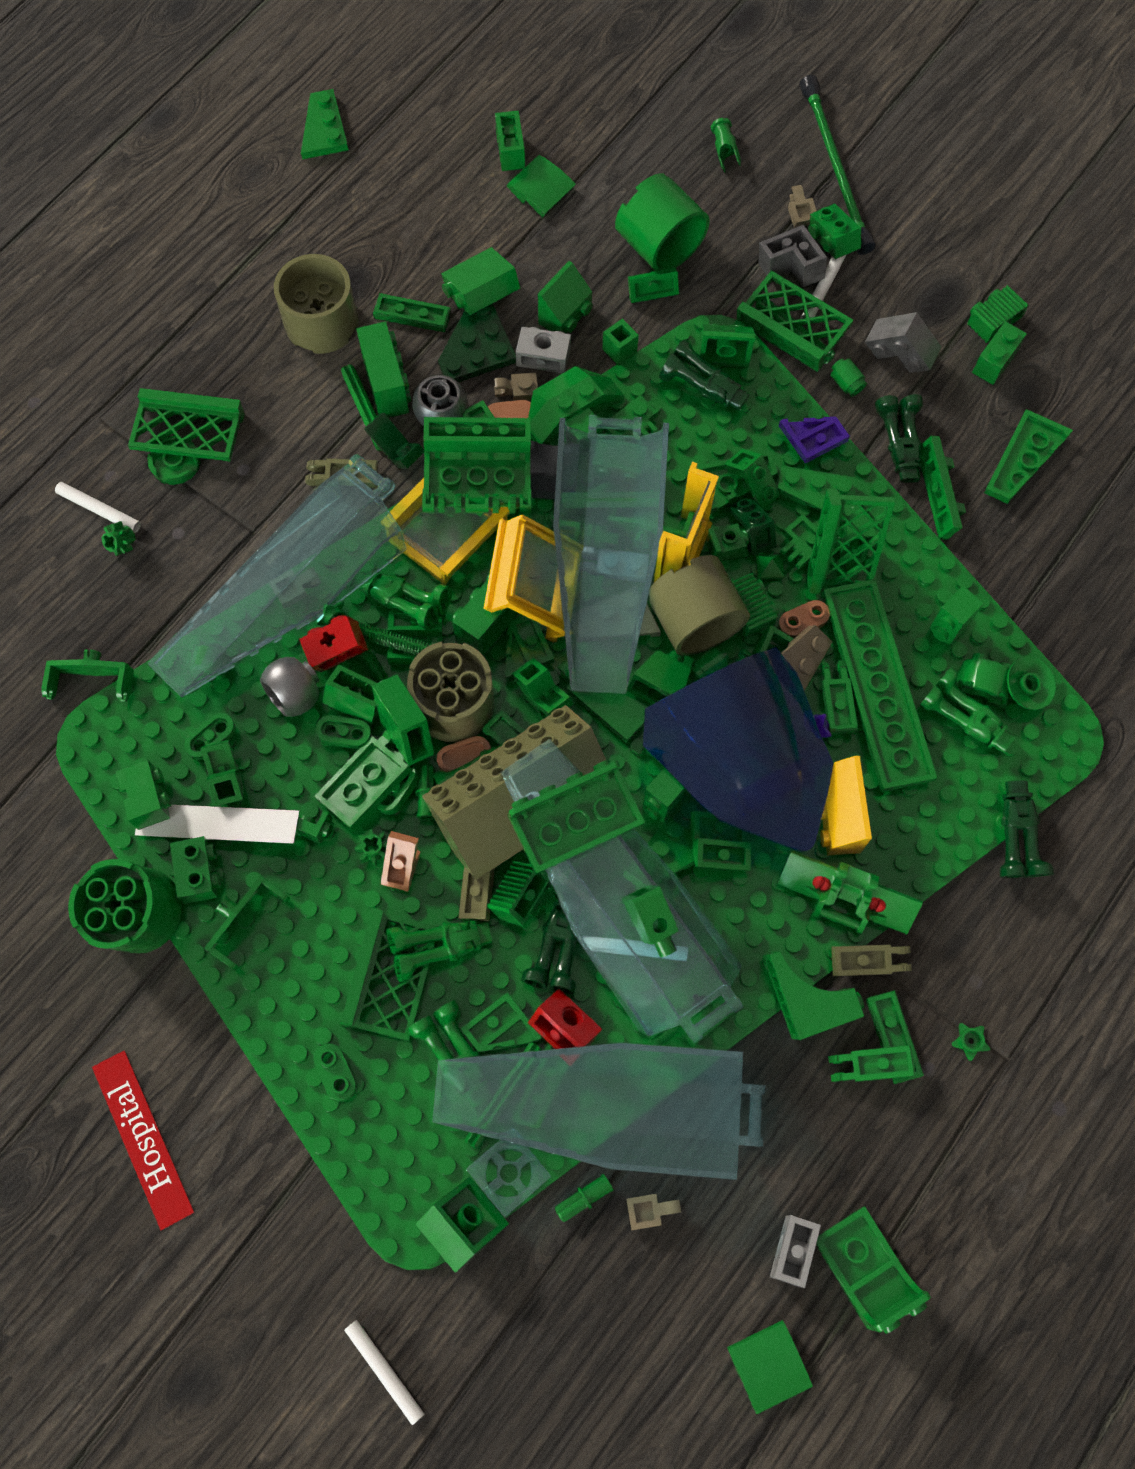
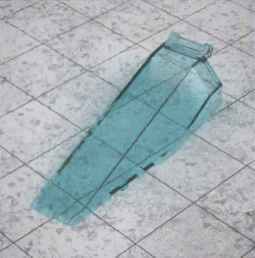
[553,415,669,694]
[148,454,407,698]
[501,739,743,1043]
[432,1043,766,1180]

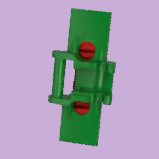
[777,850,923,935]

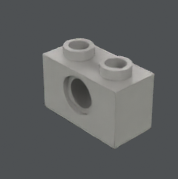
[516,327,571,373]
[770,1215,821,1288]

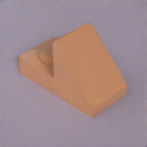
[381,831,420,892]

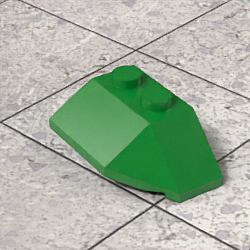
[528,366,624,445]

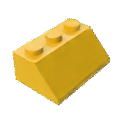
[813,756,872,856]

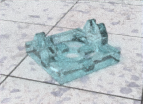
[466,1129,551,1218]

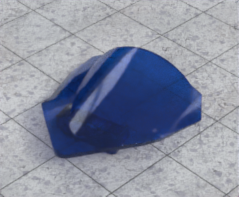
[643,648,834,852]

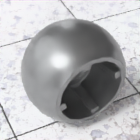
[412,375,468,426]
[260,657,319,717]

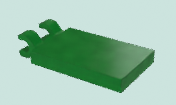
[557,641,659,744]
[314,730,412,831]

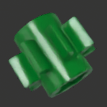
[101,521,136,556]
[355,829,387,866]

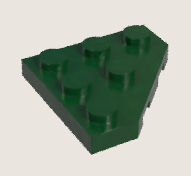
[438,303,516,383]

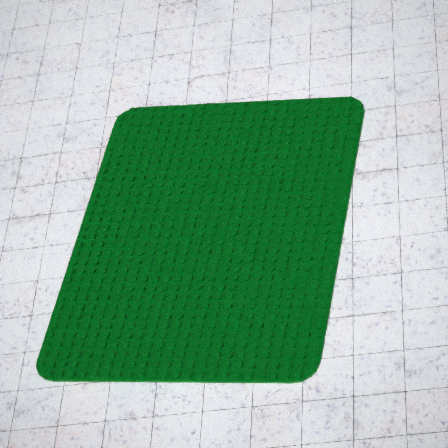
[56,315,1104,1270]

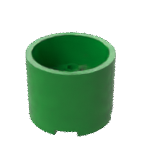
[615,173,710,271]
[68,859,182,953]

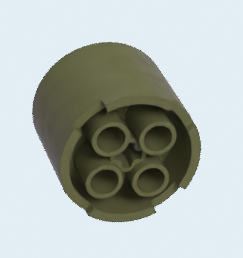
[274,254,358,354]
[648,555,750,656]
[407,642,495,742]

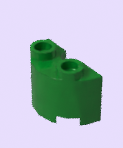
[956,653,1011,709]

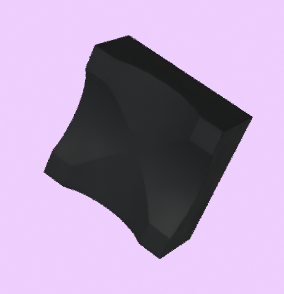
[530,441,577,500]

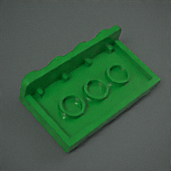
[508,760,645,875]

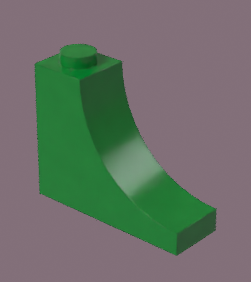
[763,951,864,1040]

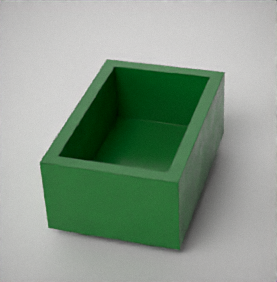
[356,321,412,418]
[452,572,530,657]

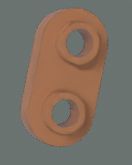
[778,600,830,638]

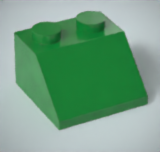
[538,261,593,334]
[699,323,755,367]
[416,1176,509,1273]

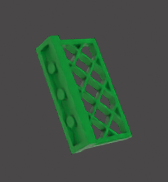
[736,270,853,372]
[128,388,245,462]
[806,489,895,593]
[340,908,436,1041]

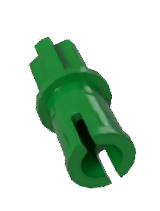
[415,764,435,821]
[555,1174,614,1222]

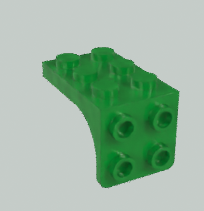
[816,1206,931,1334]

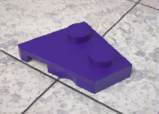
[779,417,850,463]

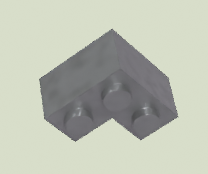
[759,225,827,287]
[865,312,941,373]

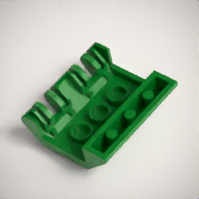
[422,417,531,513]

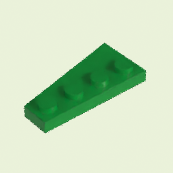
[984,409,1073,504]

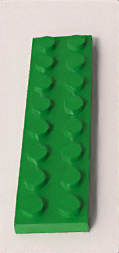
[822,579,937,792]

